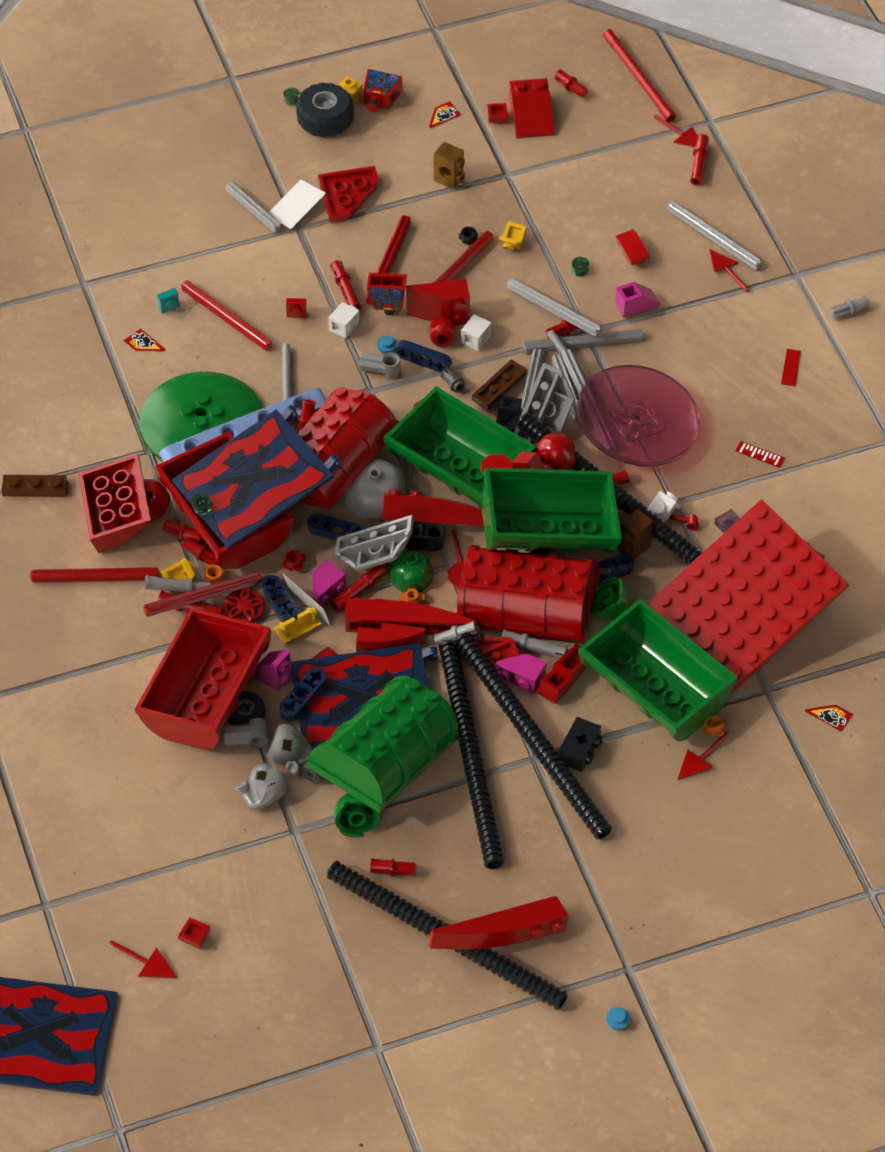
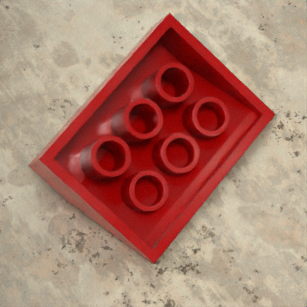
[78,453,152,554]

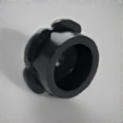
[459,226,478,245]

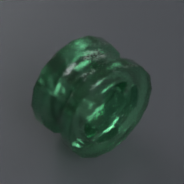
[283,88,300,106]
[571,257,589,277]
[191,493,212,515]

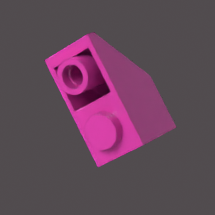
[615,282,660,318]
[312,560,346,607]
[256,650,292,691]
[495,654,547,693]

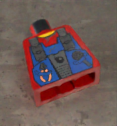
[363,69,403,112]
[367,273,407,315]

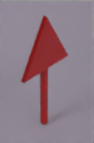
[654,115,697,147]
[709,249,749,291]
[677,732,729,780]
[109,940,177,978]

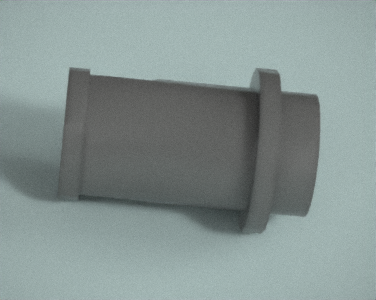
[441,368,465,392]

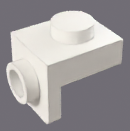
[648,491,681,523]

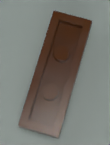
[472,359,527,411]
[1,475,67,497]

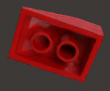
[509,78,554,139]
[406,279,470,325]

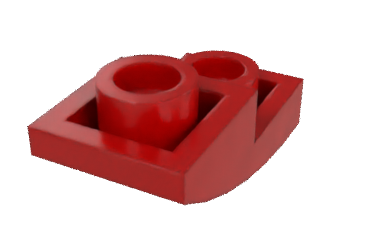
[616,229,650,265]

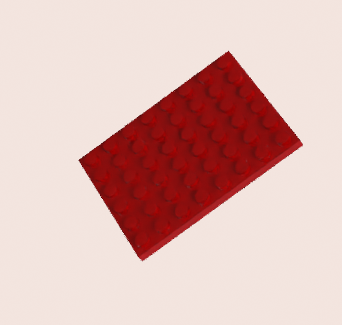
[647,499,850,696]

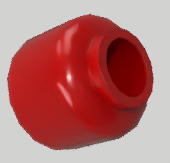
[429,317,456,347]

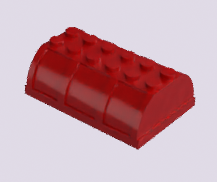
[297,387,399,510]
[155,431,293,569]
[457,544,601,642]
[134,607,272,750]

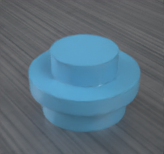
[377,336,397,355]
[606,1007,630,1031]

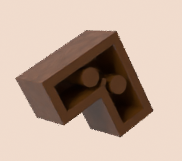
[617,509,653,560]

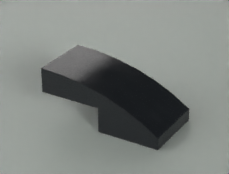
[496,396,522,433]

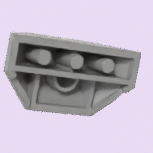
[514,363,575,446]
[335,515,414,572]

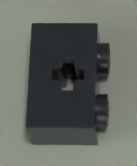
[558,717,603,772]

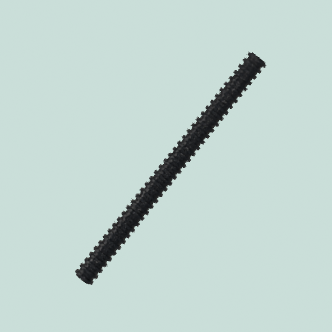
[517,413,702,565]
[454,632,612,839]
[439,640,505,869]
[327,861,567,1010]

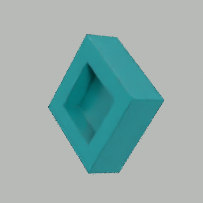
[157,288,180,313]

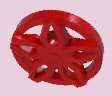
[223,588,264,623]

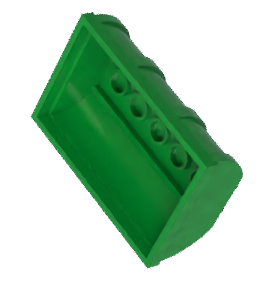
[384,386,536,509]
[482,468,622,553]
[578,599,737,742]
[306,676,459,813]

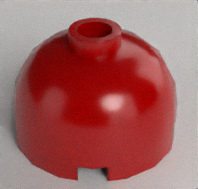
[535,433,577,470]
[144,479,170,521]

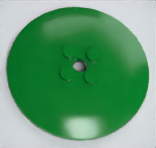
[140,371,263,461]

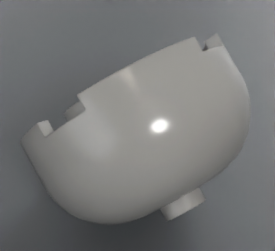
[344,459,407,521]

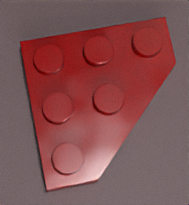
[318,166,379,222]

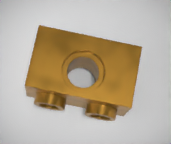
[434,142,465,190]

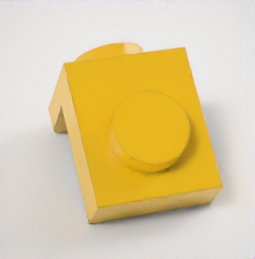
[337,76,363,104]
[499,221,527,251]
[160,558,196,580]

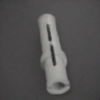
[144,575,211,593]
[502,629,567,658]

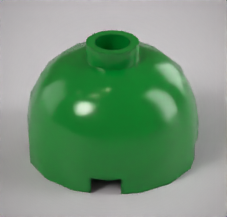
[390,550,433,593]
[592,577,633,621]
[334,793,380,837]

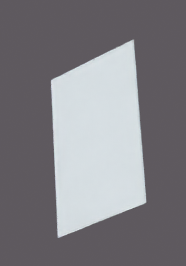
[269,180,326,229]
[283,574,330,625]

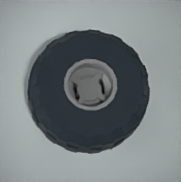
[296,82,354,137]

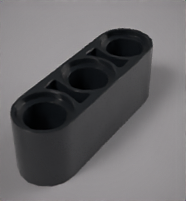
[386,520,445,551]

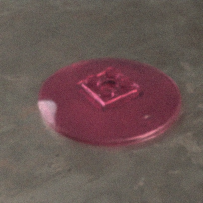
[577,365,700,467]

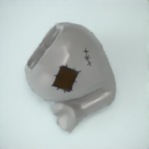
[267,724,313,776]
[234,763,288,810]

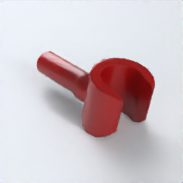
[670,514,699,531]

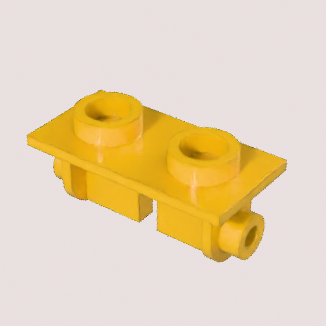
[273,607,321,644]

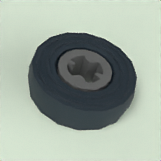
[228,691,265,725]

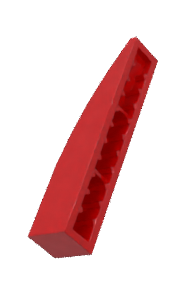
[382,489,484,526]
[345,597,476,637]
[428,896,569,950]

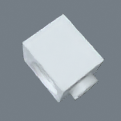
[329,302,359,339]
[461,315,491,351]

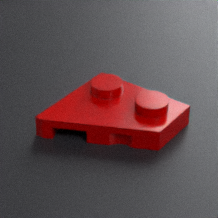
[475,637,520,667]

